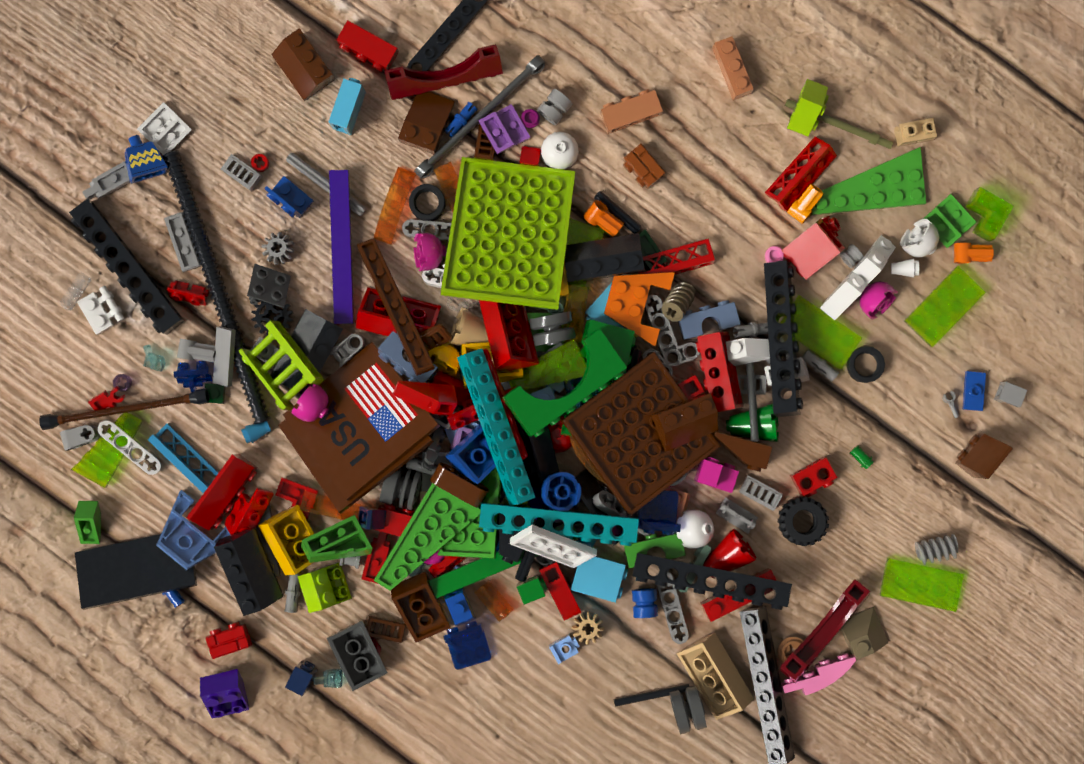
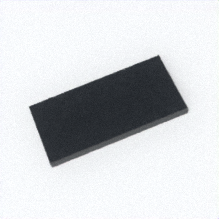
[75,534,197,610]

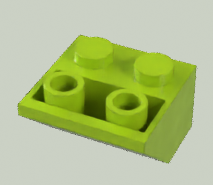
[297,562,352,613]

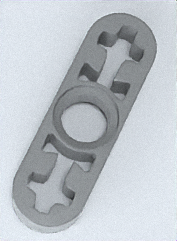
[402,219,451,241]

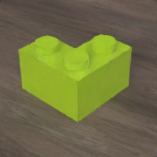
[787,79,829,137]

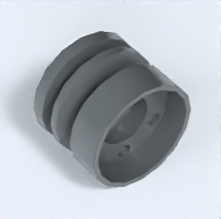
[380,467,422,510]

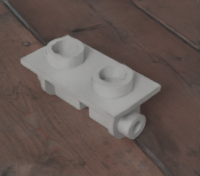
[715,497,758,533]

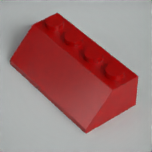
[356,287,441,343]
[479,300,539,371]
[186,454,258,530]

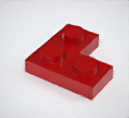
[275,477,319,520]

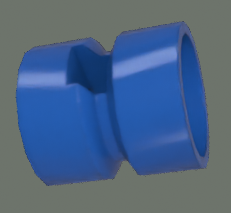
[632,588,658,618]

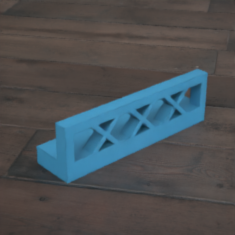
[148,423,219,493]

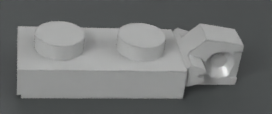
[83,161,130,200]

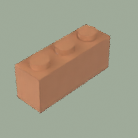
[712,36,753,101]
[600,89,663,134]

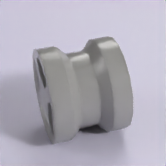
[839,244,863,268]

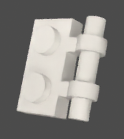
[77,286,125,335]

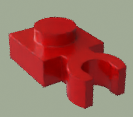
[88,386,126,411]

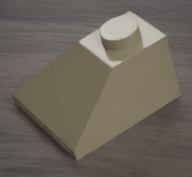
[841,607,888,660]

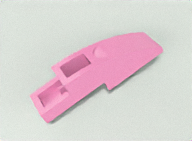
[781,653,856,696]

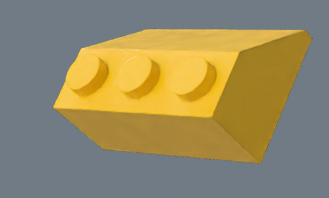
[258,505,314,575]

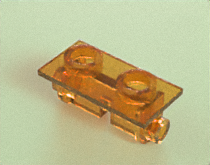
[474,580,513,622]

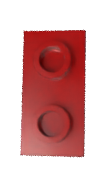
[167,280,209,306]

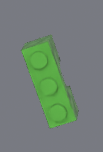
[623,529,686,568]

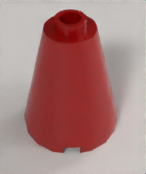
[703,528,757,579]

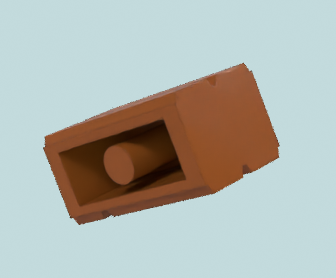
[623,143,666,190]

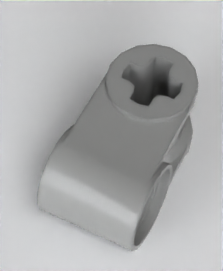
[330,334,366,367]
[60,425,100,451]

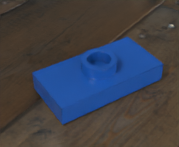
[962,371,986,411]

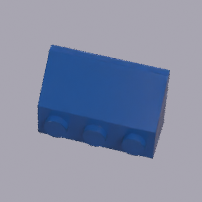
[445,423,496,484]

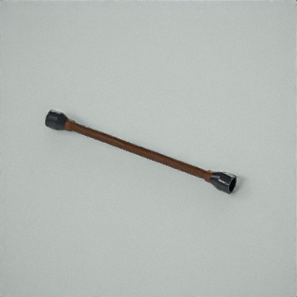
[39,388,210,430]

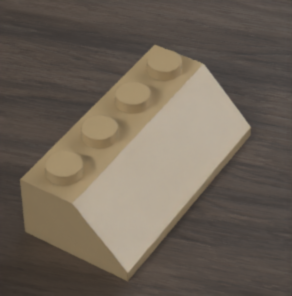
[677,633,755,720]

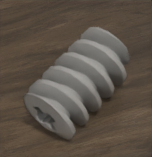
[915,534,958,565]

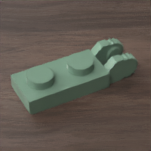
[678,544,711,593]

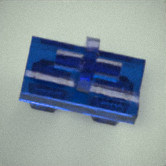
[174,361,212,392]

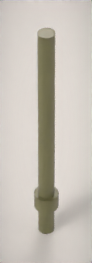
[785,99,894,149]

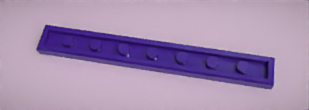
[329,170,354,324]

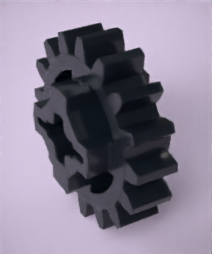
[251,301,294,335]

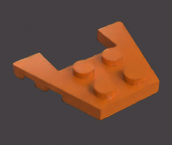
[604,272,675,346]

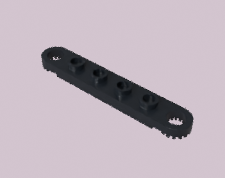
[407,0,488,71]

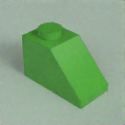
[74,501,101,544]

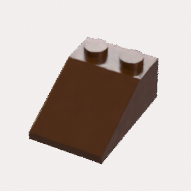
[398,92,455,155]
[712,432,772,472]
[955,434,1013,479]
[391,571,451,643]

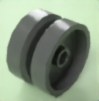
[529,311,576,346]
[669,686,707,735]

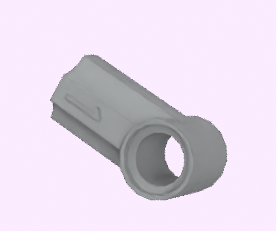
[177,339,215,362]

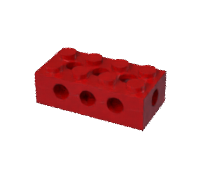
[696,332,744,412]

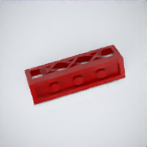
[765,137,837,212]
[638,238,715,275]

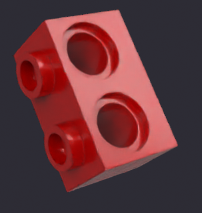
[790,457,837,497]

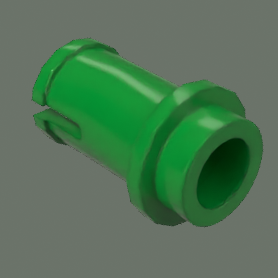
[849,445,874,469]

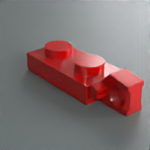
[361,532,390,584]
[428,556,468,578]

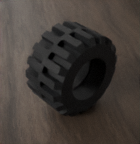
[777,497,829,546]

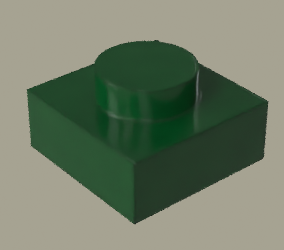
[205,383,226,404]

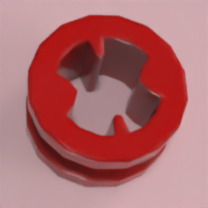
[251,154,269,172]

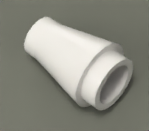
[891,259,919,278]

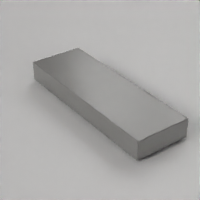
[164,212,201,273]
[213,326,236,387]

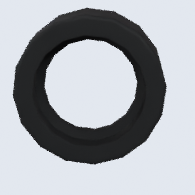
[409,184,446,221]
[846,346,885,383]

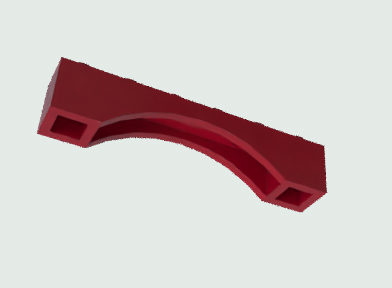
[385,44,503,100]
[780,579,870,683]

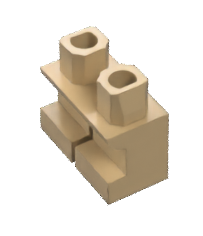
[894,118,937,147]

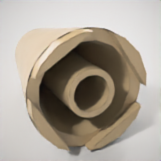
[449,307,489,346]

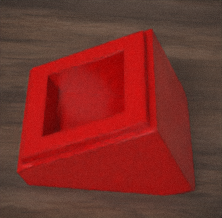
[520,146,541,166]

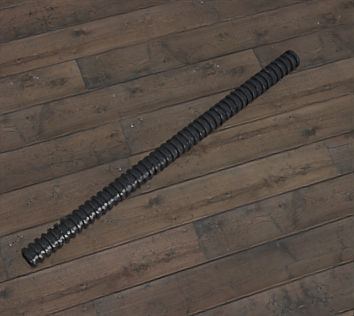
[163,151,271,424]

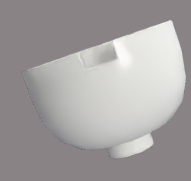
[541,131,579,169]
[900,219,939,257]
[676,510,714,549]

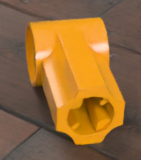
[787,184,824,224]

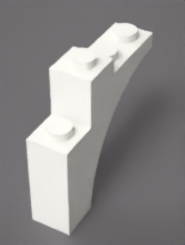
[820,235,896,320]

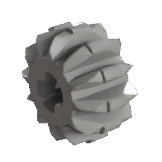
[261,232,295,265]

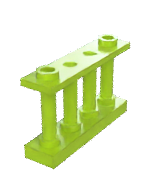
[239,320,325,410]

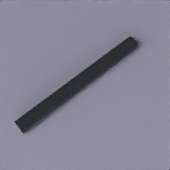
[614,684,690,707]

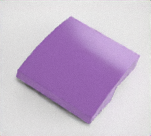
[478,104,530,154]

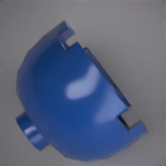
[541,472,581,511]

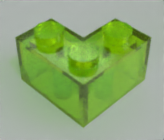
[965,187,1014,242]

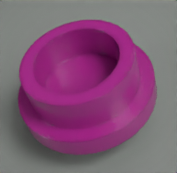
[521,109,540,128]

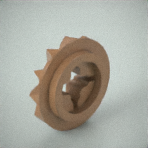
[777,636,803,663]

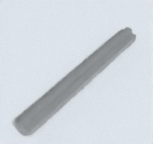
[286,153,366,216]

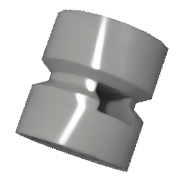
[537,89,573,125]

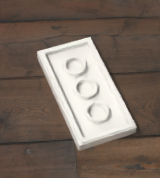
[510,525,597,568]

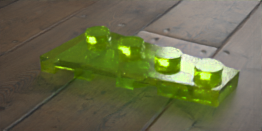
[508,340,586,390]
[71,412,143,488]

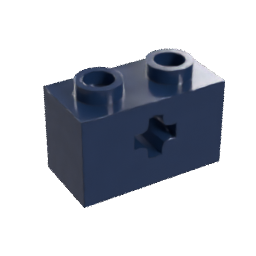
[285,660,318,696]

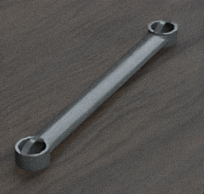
[414,55,546,179]

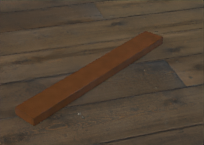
[357,238,435,376]

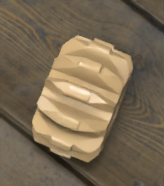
[571,611,604,645]

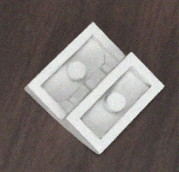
[137,102,192,155]

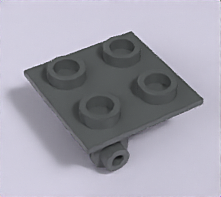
[247,264,291,308]

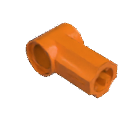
[584,200,624,237]
[954,243,994,264]

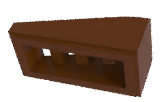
[474,123,495,161]
[419,323,453,351]
[364,616,406,643]

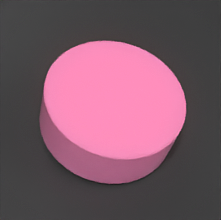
[765,246,784,263]

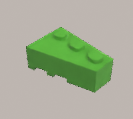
[301,515,372,563]

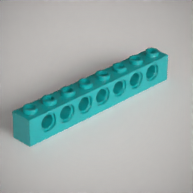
[457,348,535,506]
[479,503,639,546]

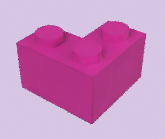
[694,457,739,493]

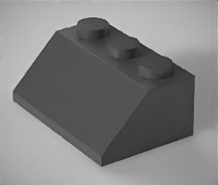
[326,621,387,691]

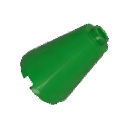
[726,404,779,442]

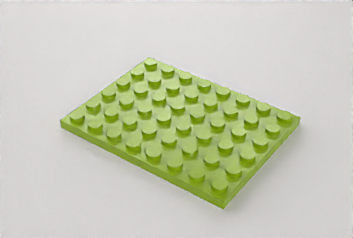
[441,157,575,310]

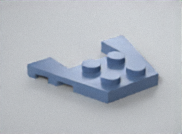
[156,490,230,570]

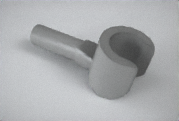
[942,391,959,418]

